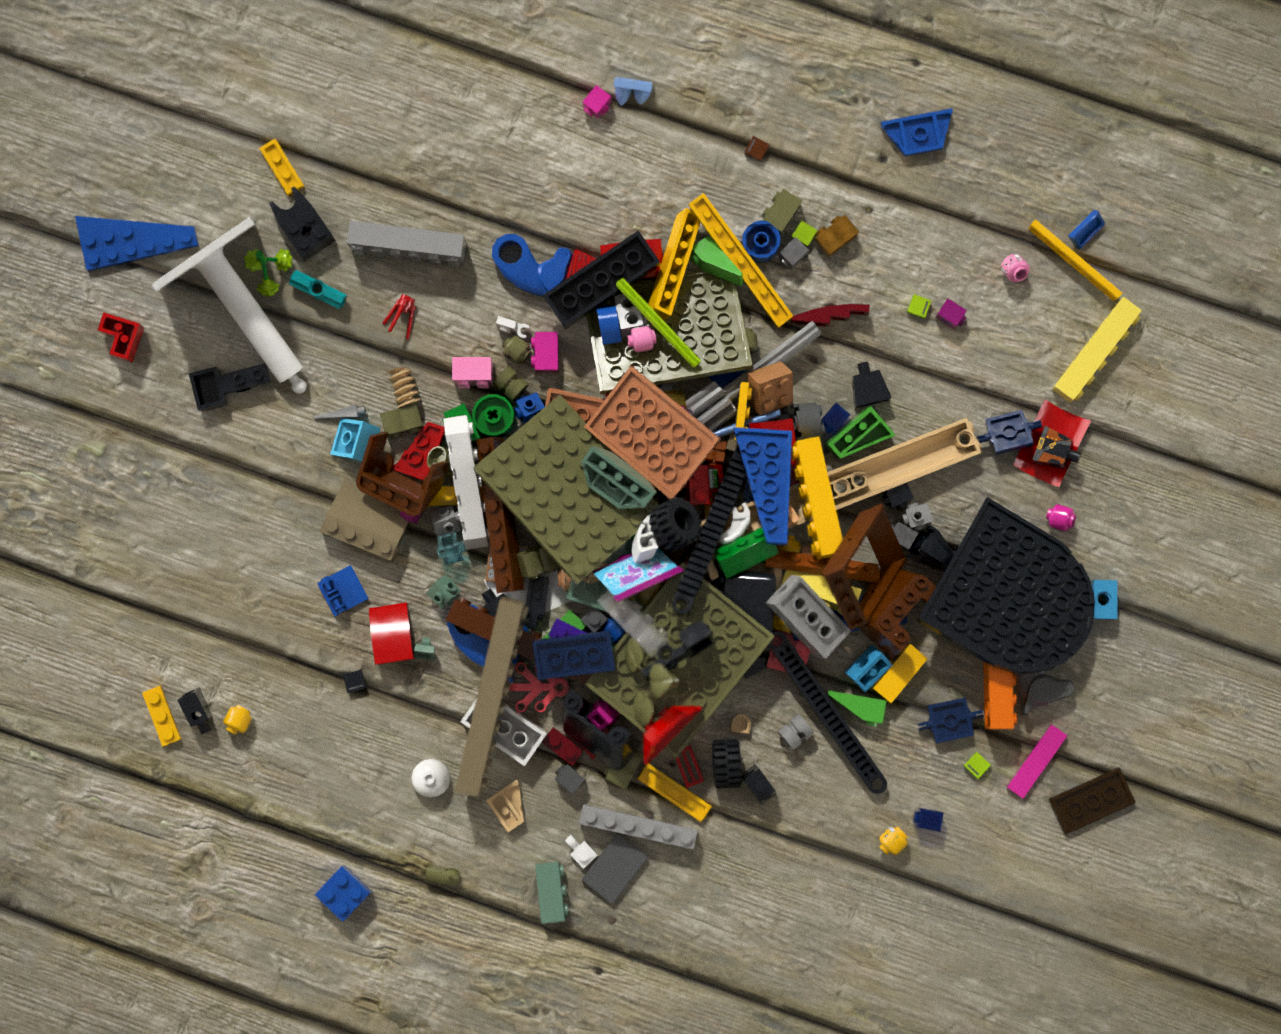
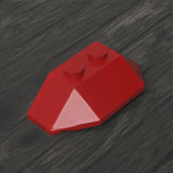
[644,706,703,765]

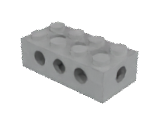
[766,575,851,659]

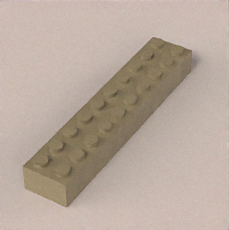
[455,596,529,797]

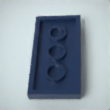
[532,631,616,680]

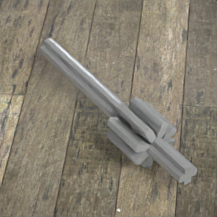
[684,321,822,432]

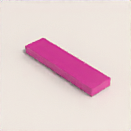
[1007,724,1067,799]

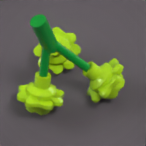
[243,249,293,297]

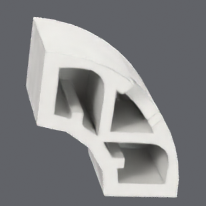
[632,515,658,563]

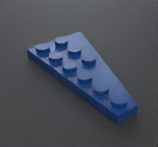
[75,216,199,272]
[733,427,792,545]

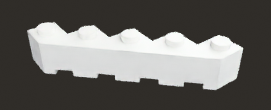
[444,415,489,550]

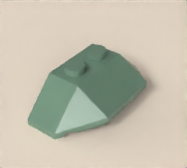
[581,446,656,509]

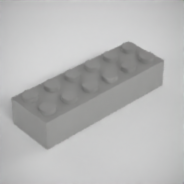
[347,221,467,267]

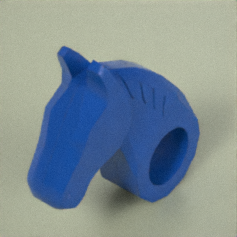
[492,234,573,297]
[447,604,529,683]

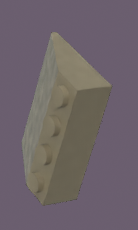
[319,481,410,562]

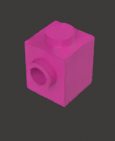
[582,85,611,118]

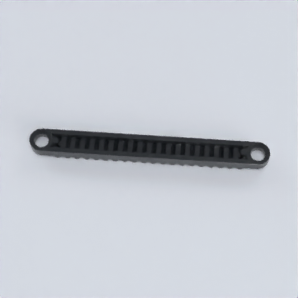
[672,445,746,616]
[770,631,887,794]

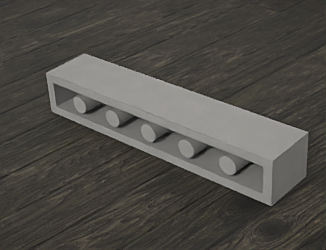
[579,804,698,849]

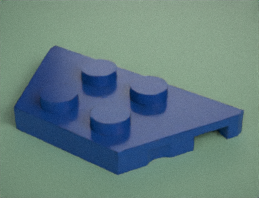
[880,108,953,157]

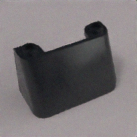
[717,571,776,652]
[563,689,643,770]

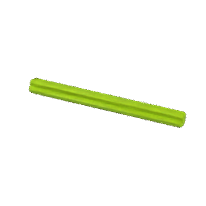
[616,278,701,368]

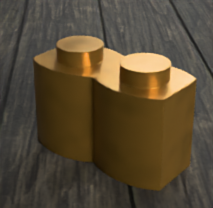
[815,215,859,258]

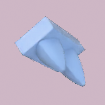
[614,77,653,106]

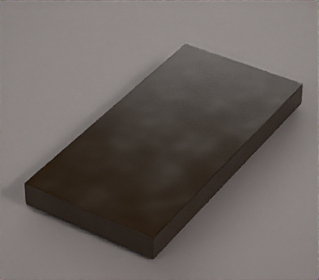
[1048,767,1136,835]

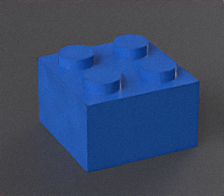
[315,865,372,922]

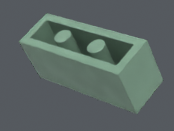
[535,861,569,924]

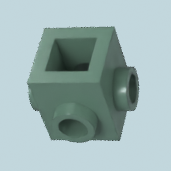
[426,574,461,609]

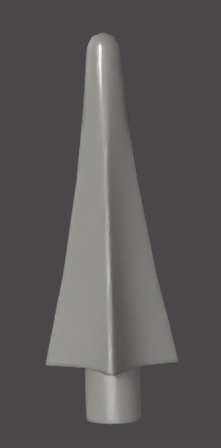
[314,404,366,420]

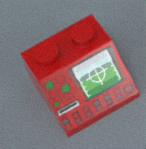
[685,465,723,505]

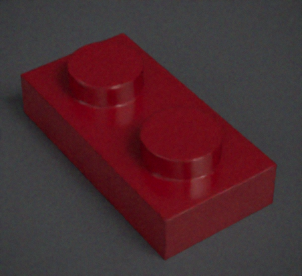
[541,727,584,766]

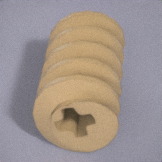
[388,367,420,409]

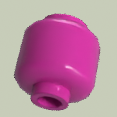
[1046,504,1076,532]

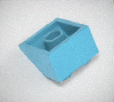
[330,418,381,463]

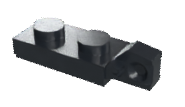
[525,576,549,630]

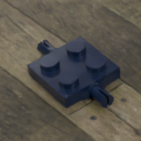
[977,410,1042,455]
[917,697,984,743]

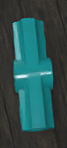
[289,270,347,310]

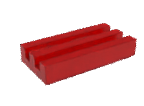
[675,745,704,788]

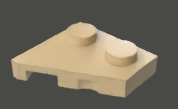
[486,779,524,832]

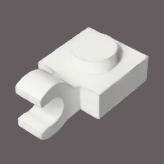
[496,316,530,339]
[565,835,598,869]

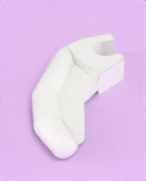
[719,502,751,545]

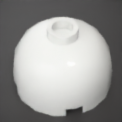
[411,759,451,798]

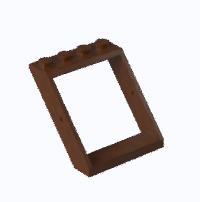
[823,503,906,630]

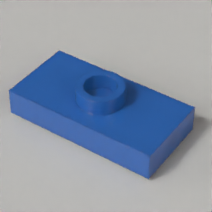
[1068,209,1105,250]

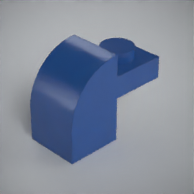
[597,305,622,345]

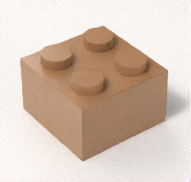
[748,361,793,415]

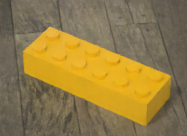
[791,436,843,560]

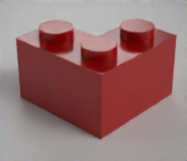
[97,312,145,363]

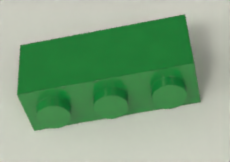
[714,528,779,579]

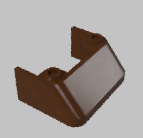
[356,431,449,516]

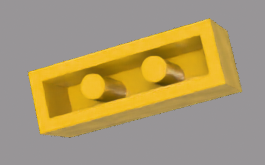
[872,644,928,704]

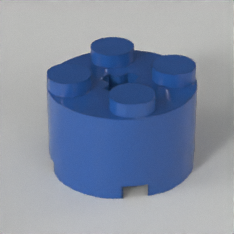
[741,221,781,263]

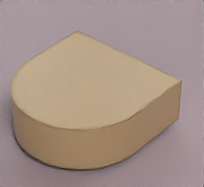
[730,714,751,735]

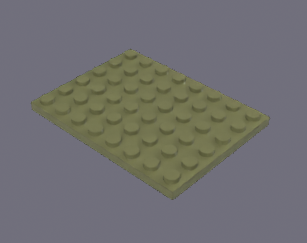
[587,270,753,395]
[473,395,659,585]
[585,562,775,758]

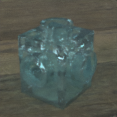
[436,532,466,565]

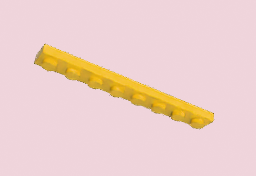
[688,193,793,328]

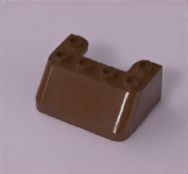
[857,569,936,659]

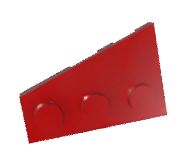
[392,422,445,481]

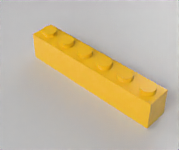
[648,208,700,321]

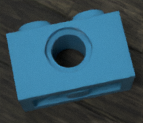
[1091,580,1117,620]
[845,645,892,692]

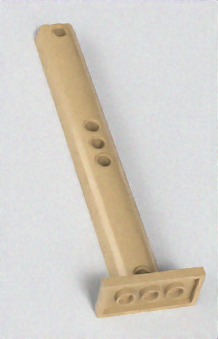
[694,418,982,583]

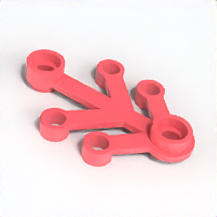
[507,662,569,713]

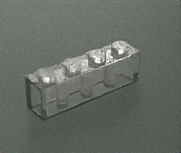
[597,590,670,658]

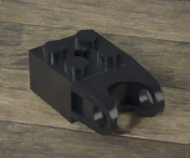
[269,187,336,262]

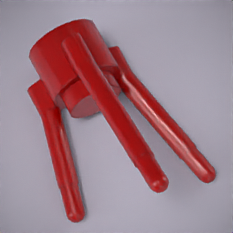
[382,294,416,340]

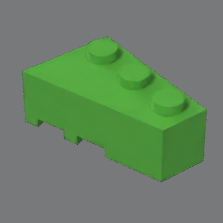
[824,406,896,459]

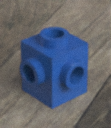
[514,392,545,424]

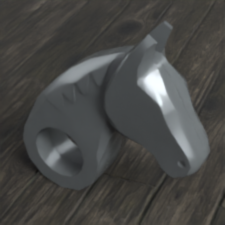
[1013,672,1074,716]

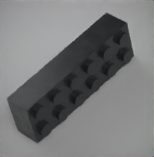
[543,230,660,330]

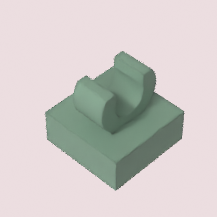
[414,637,435,661]

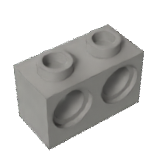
[614,294,647,338]

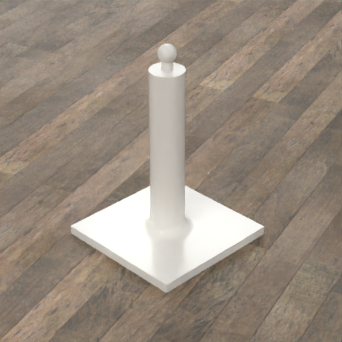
[152,216,307,394]

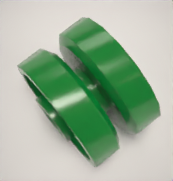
[472,394,515,438]

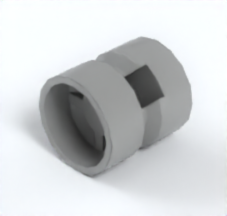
[778,714,814,750]

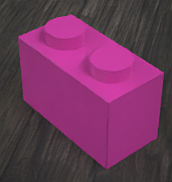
[531,332,559,373]

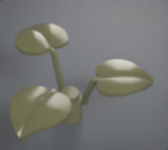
[625,638,679,728]

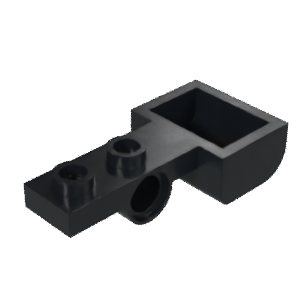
[189,363,271,412]
[641,622,716,682]

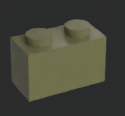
[761,189,802,236]

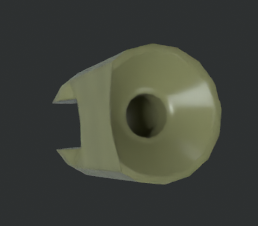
[425,865,460,886]

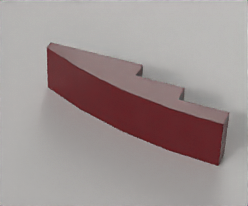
[791,304,870,327]

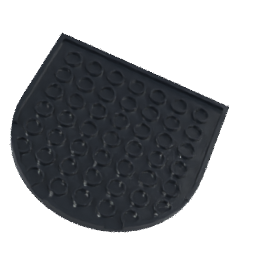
[917,497,1095,674]

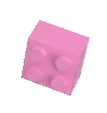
[452,357,493,389]

